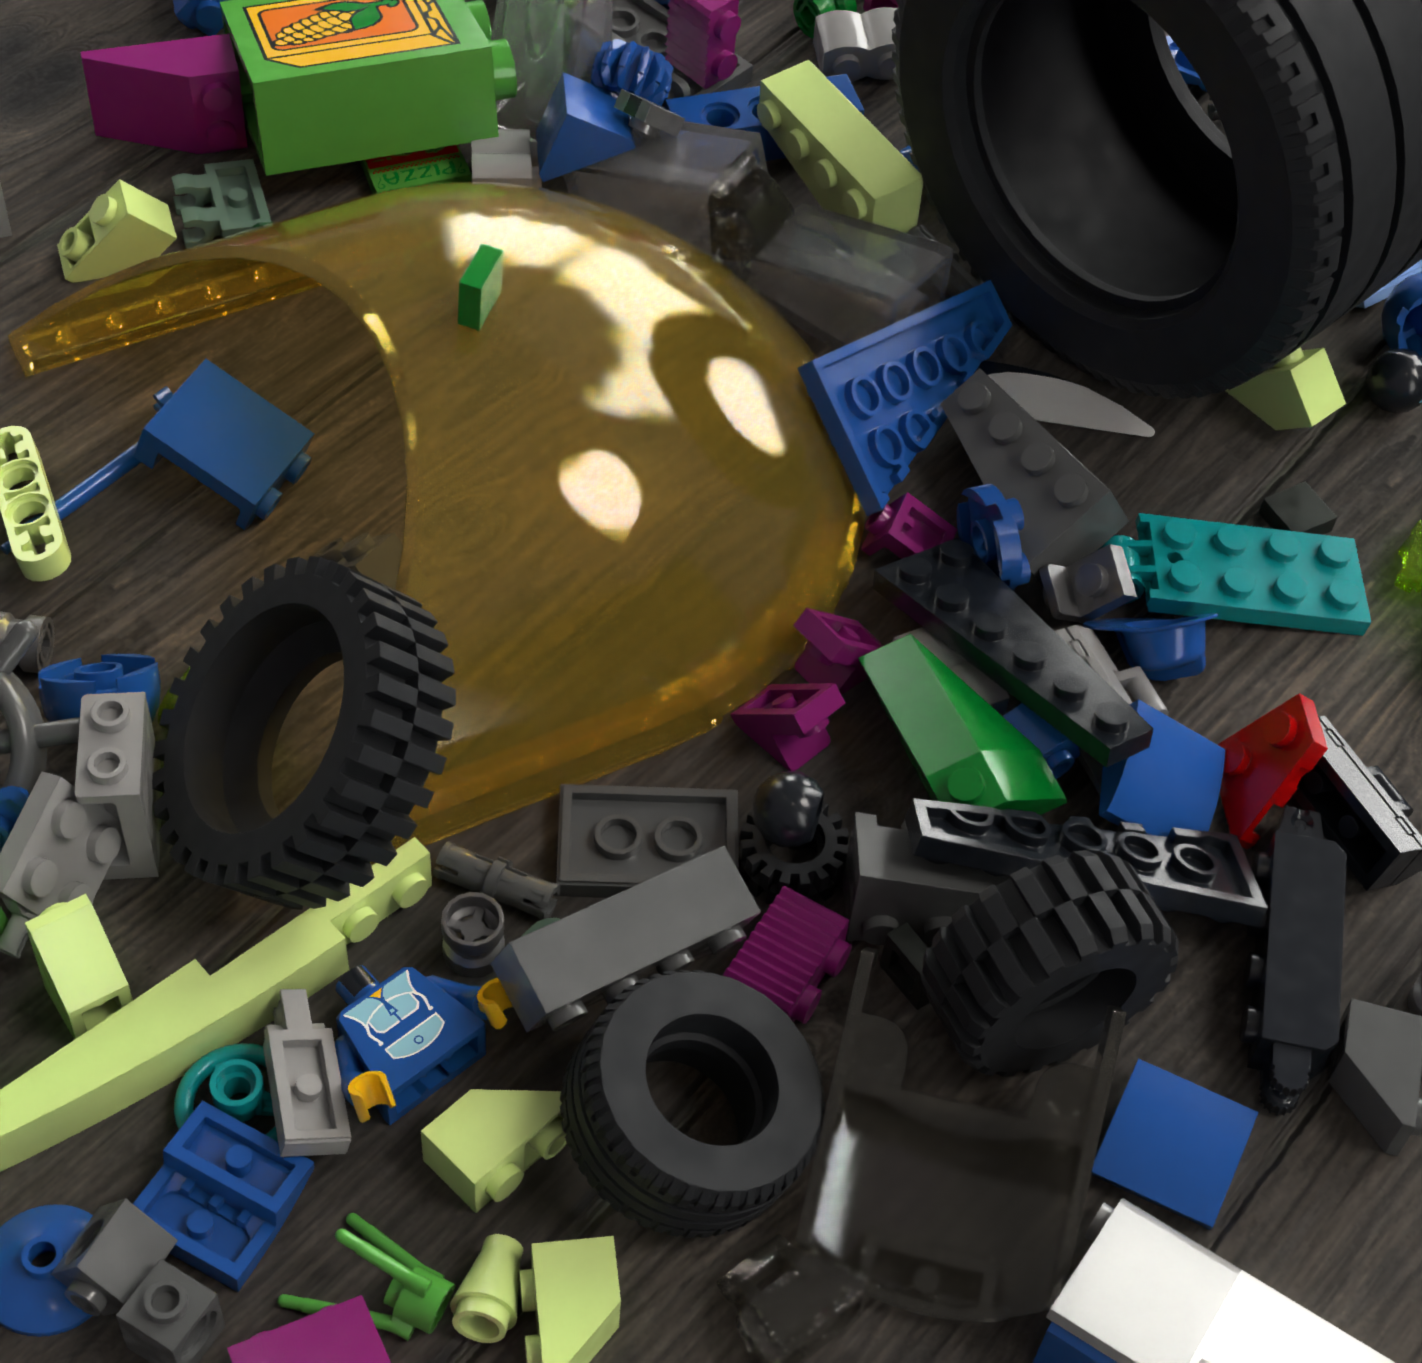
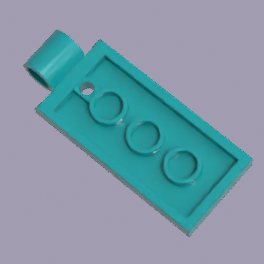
[1098,513,1372,636]

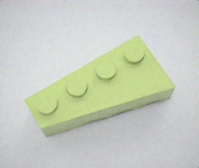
[757,60,923,271]

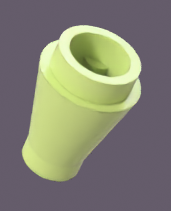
[450,1234,523,1343]

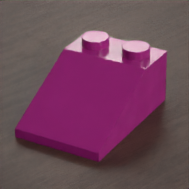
[80,33,248,154]

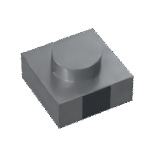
[614,89,685,138]

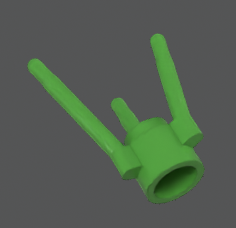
[277,1213,455,1341]

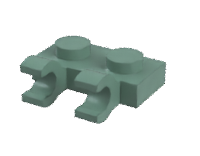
[171,159,272,249]

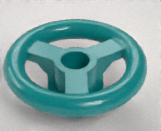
[174,1043,278,1142]

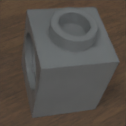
[51,1198,178,1316]
[116,1259,226,1363]

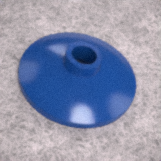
[0,1204,93,1337]

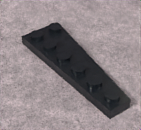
[872,538,1154,768]
[905,798,1268,927]

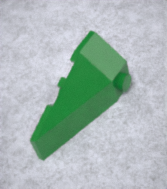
[858,634,1067,815]

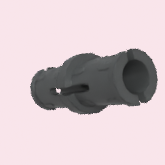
[433,841,561,920]

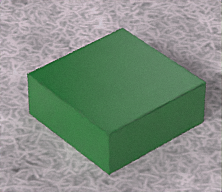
[457,243,504,331]

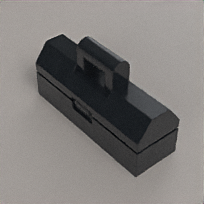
[1292,715,1422,891]

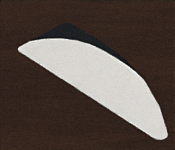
[974,361,1155,437]

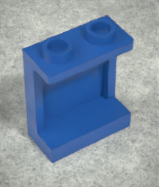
[134,358,315,530]

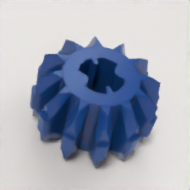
[590,39,674,107]

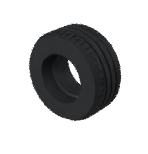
[560,970,826,1238]

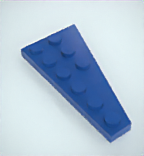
[797,280,1012,516]

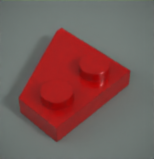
[1217,693,1328,849]

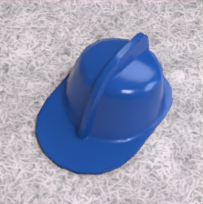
[1083,613,1219,681]

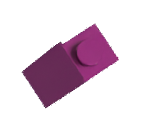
[793,608,884,695]
[730,683,845,771]

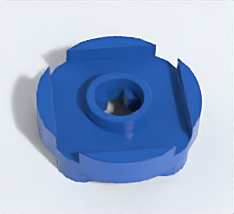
[957,484,1031,591]

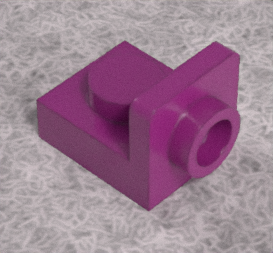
[861,492,958,559]

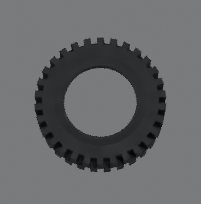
[152,556,456,910]

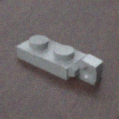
[263,989,351,1157]

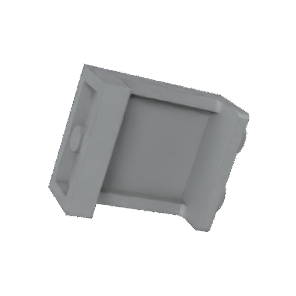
[75,692,163,880]

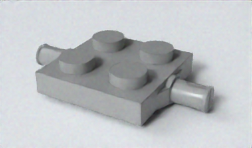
[0,771,124,959]

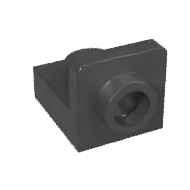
[1039,544,1137,623]

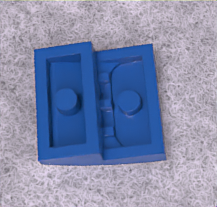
[1099,699,1226,837]
[1089,1058,1258,1230]
[133,1100,314,1292]

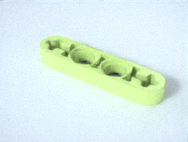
[0,426,71,582]

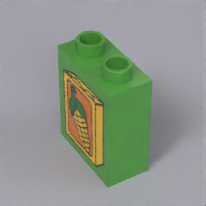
[220,0,517,176]

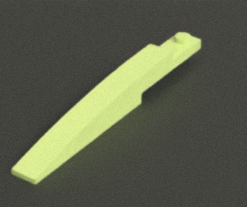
[0,837,432,1172]

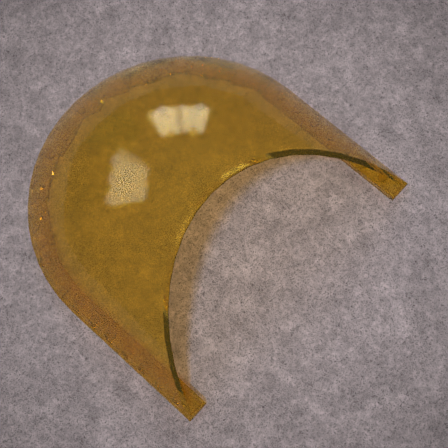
[7,182,865,866]

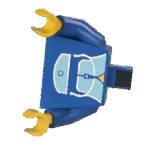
[334,965,513,1125]

